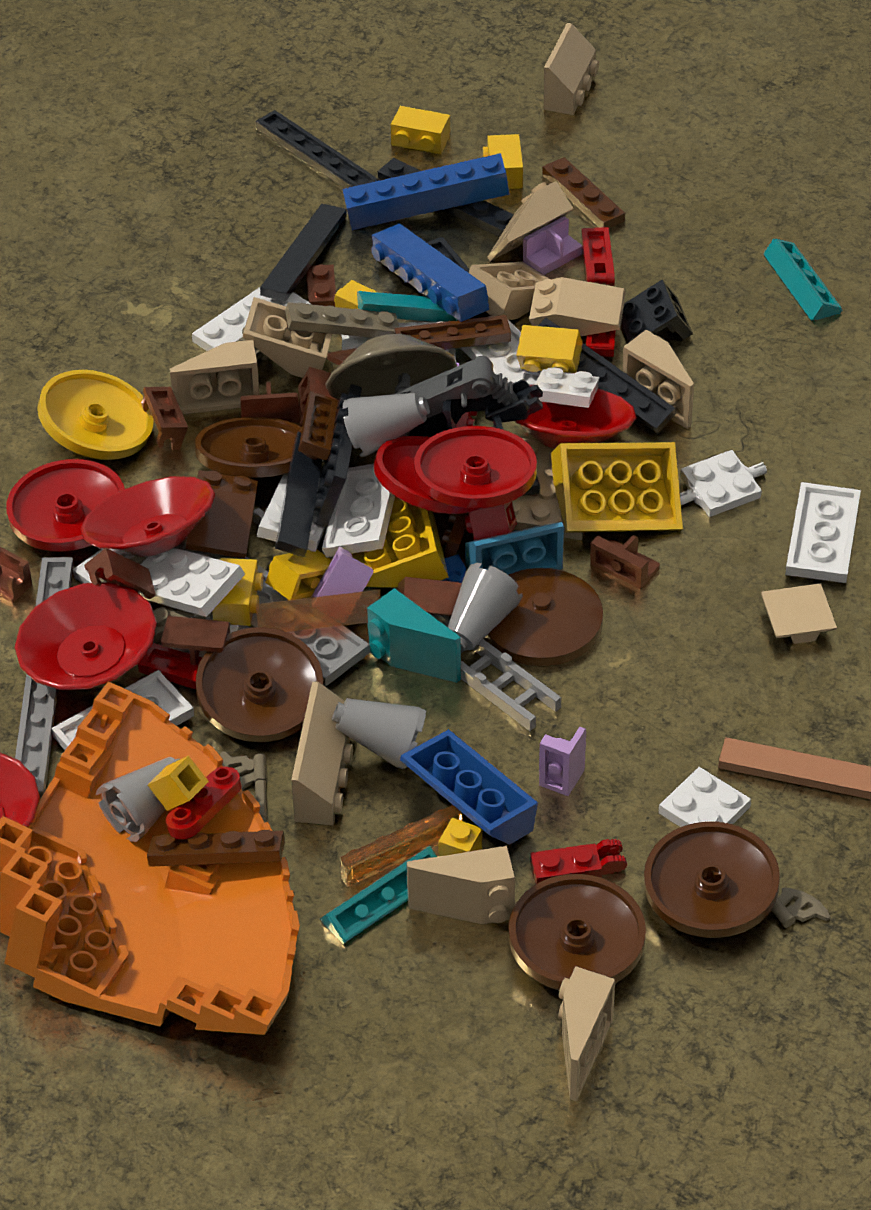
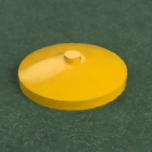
[37,370,154,460]

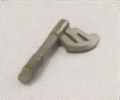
[220,751,268,823]
[771,888,831,928]

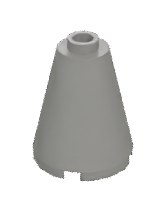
[343,393,430,457]
[448,563,523,651]
[332,698,426,769]
[96,757,180,842]

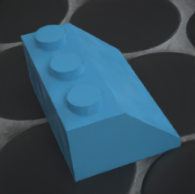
[465,522,564,575]

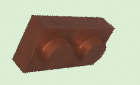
[307,264,336,307]

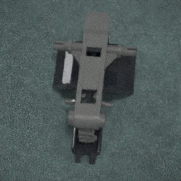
[393,356,543,437]

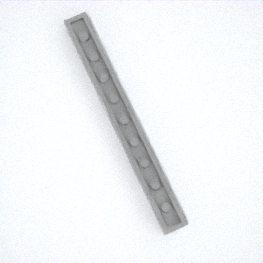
[15,557,74,798]

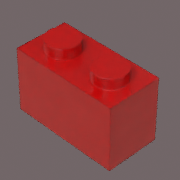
[465,501,517,540]

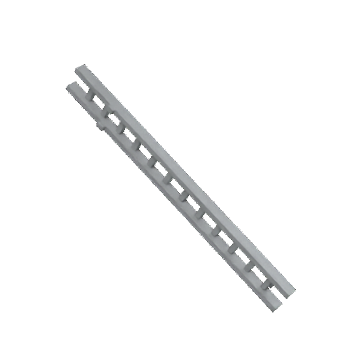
[253,508,561,731]

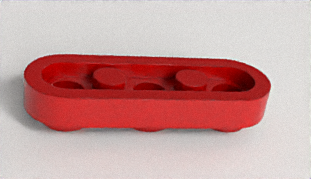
[166,766,242,839]

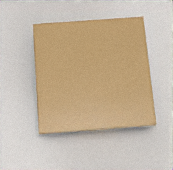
[761,583,837,644]

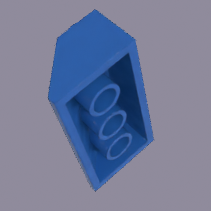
[400,729,538,845]

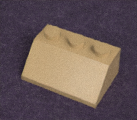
[543,23,599,115]

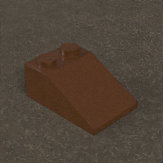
[185,470,258,559]

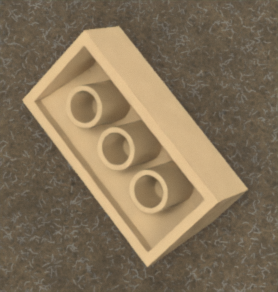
[291,682,353,825]

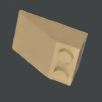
[488,181,574,261]
[469,262,549,320]
[529,277,626,336]
[242,297,332,378]
[623,330,694,429]
[170,340,260,414]
[407,846,515,924]
[558,966,615,1101]

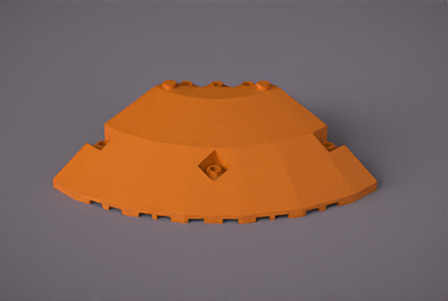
[0,681,300,1035]

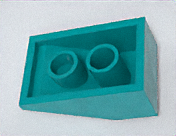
[367,588,461,683]

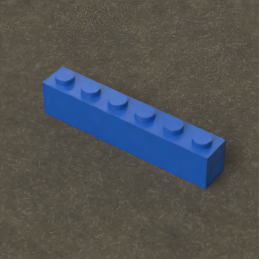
[342,153,509,230]
[371,223,489,322]

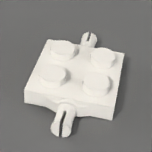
[680,450,767,517]

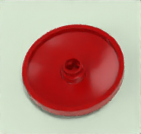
[414,426,537,508]
[374,436,480,514]
[6,459,125,551]

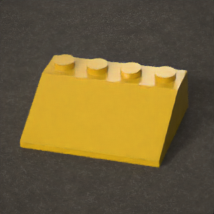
[551,442,683,533]
[351,496,449,587]

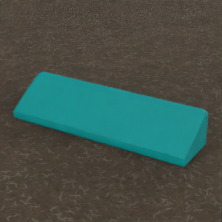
[764,238,843,320]
[357,291,470,322]
[320,846,437,944]

